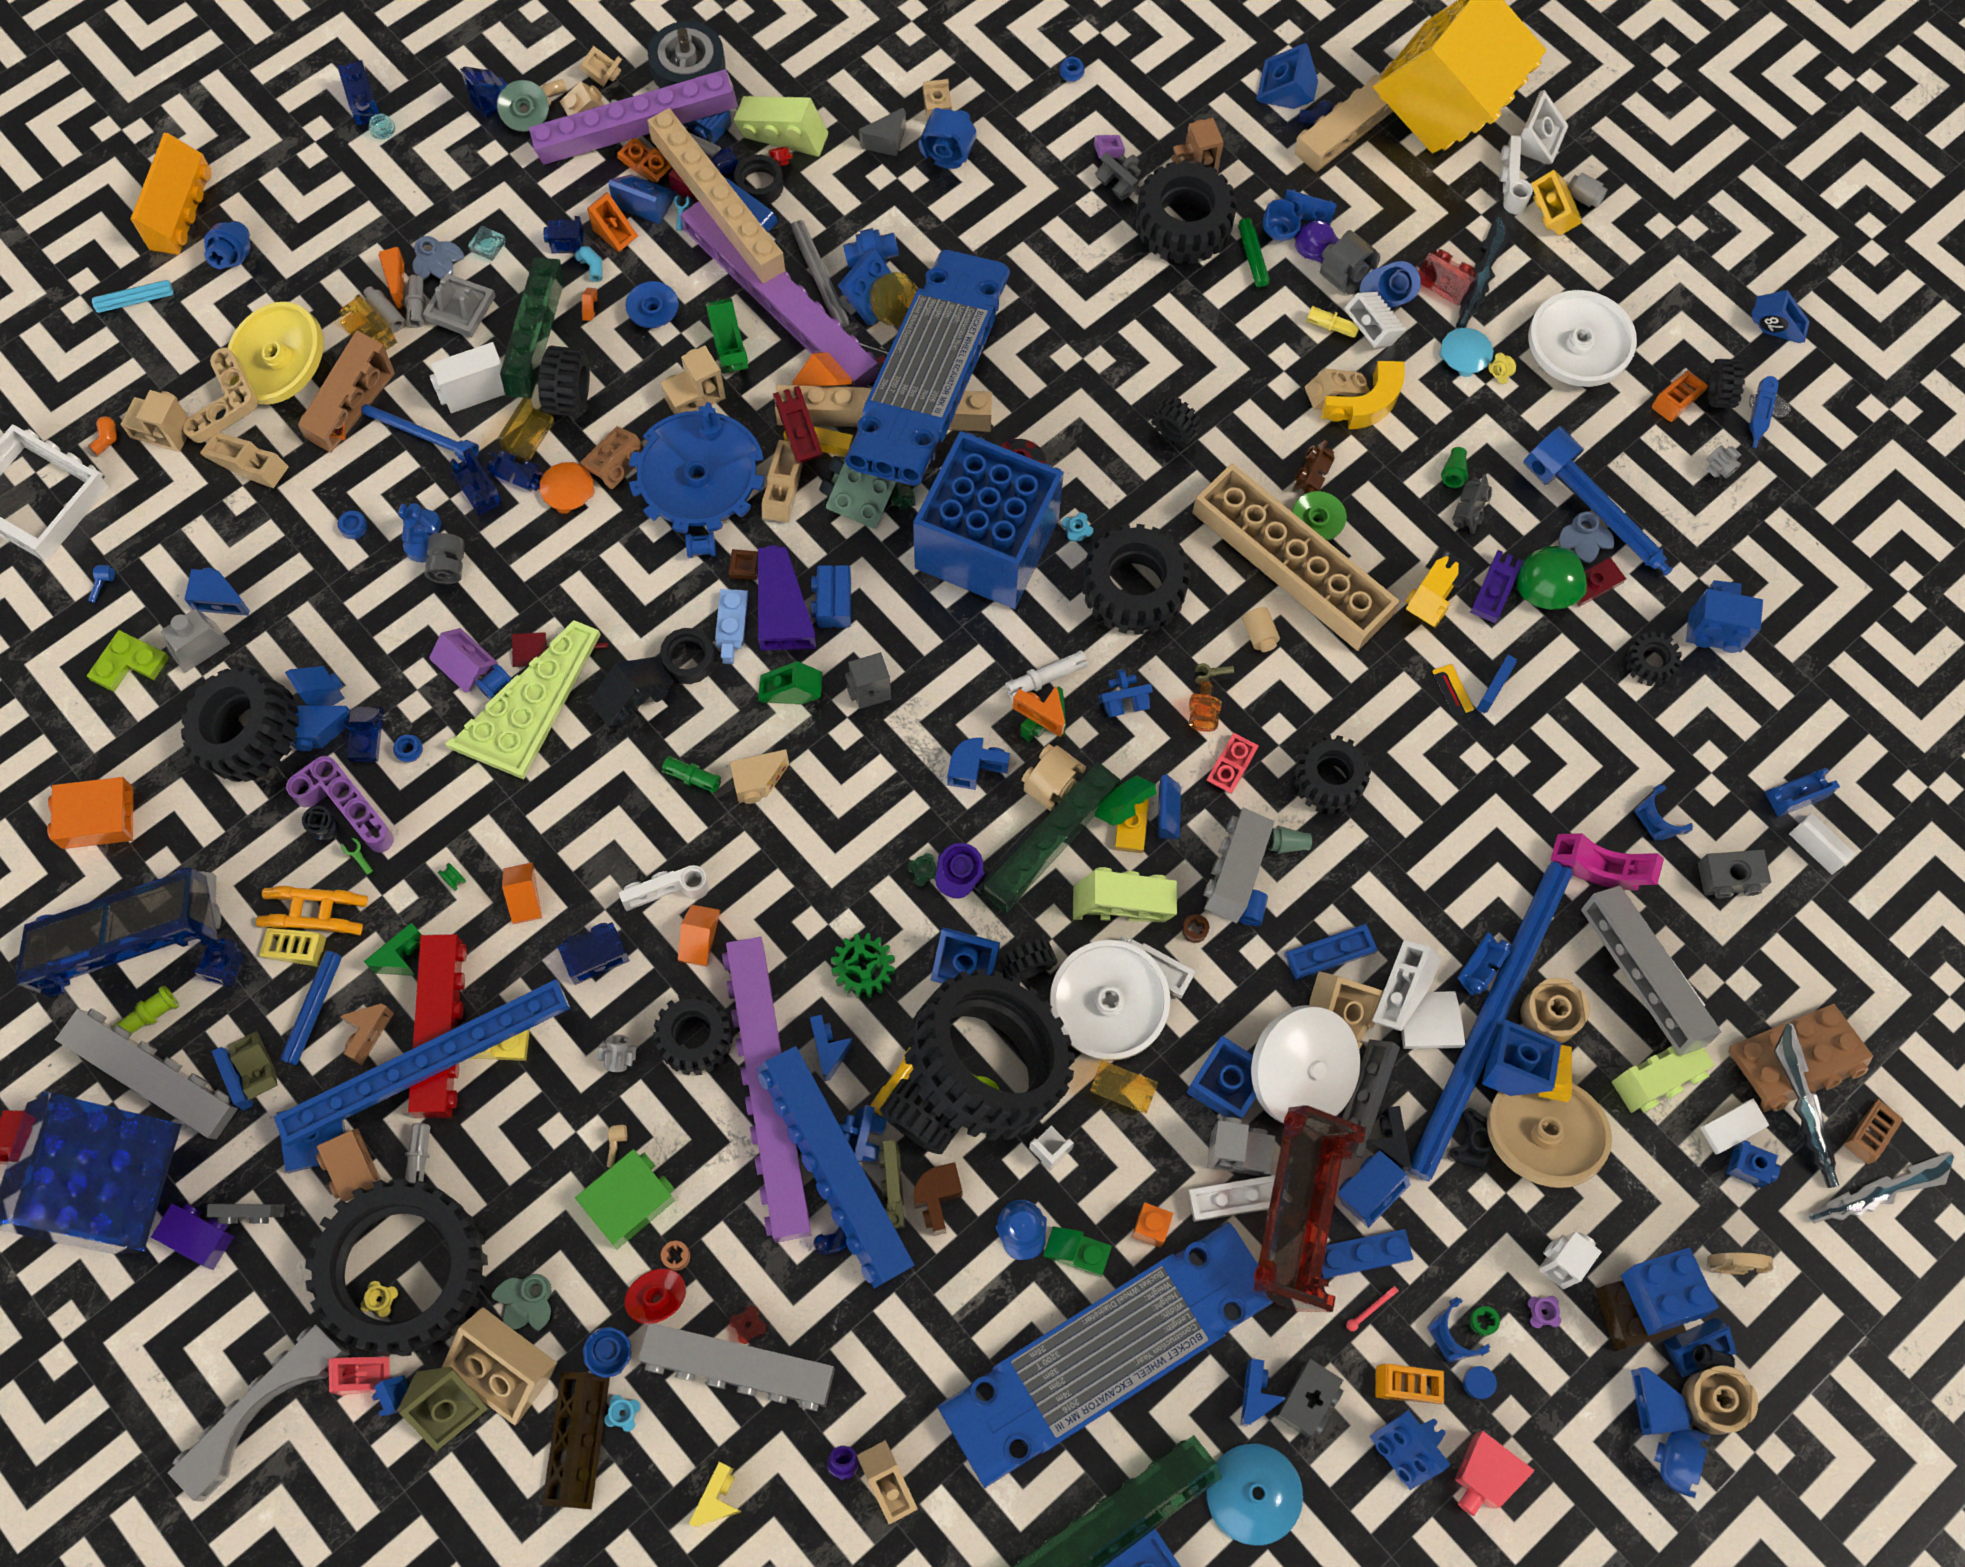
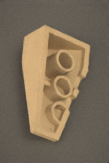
[1309,971,1384,1049]

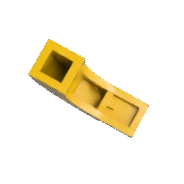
[1321,361,1405,429]

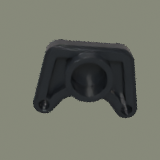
[1447,1108,1494,1168]

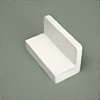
[1789,813,1855,875]

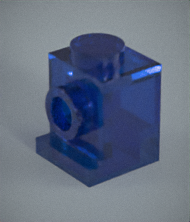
[543,216,584,254]
[194,938,245,988]

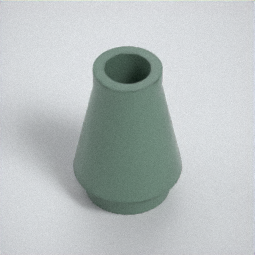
[1267,825,1312,854]

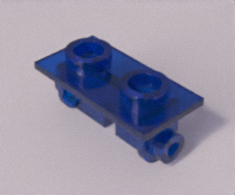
[487,450,544,491]

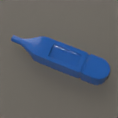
[1749,376,1779,448]

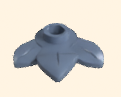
[412,236,464,280]
[1559,512,1614,564]

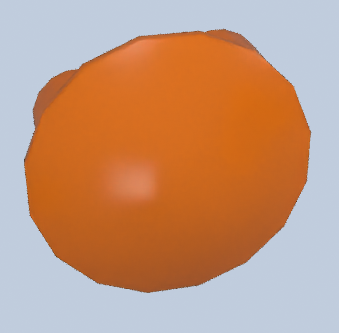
[540,462,595,514]

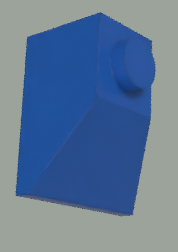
[1256,43,1318,109]
[1482,1019,1561,1096]

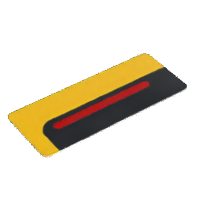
[1432,664,1474,716]

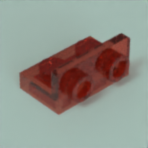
[1418,249,1479,306]

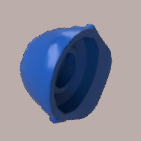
[995,1200,1047,1260]

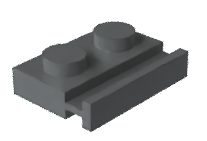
[207,1204,285,1224]

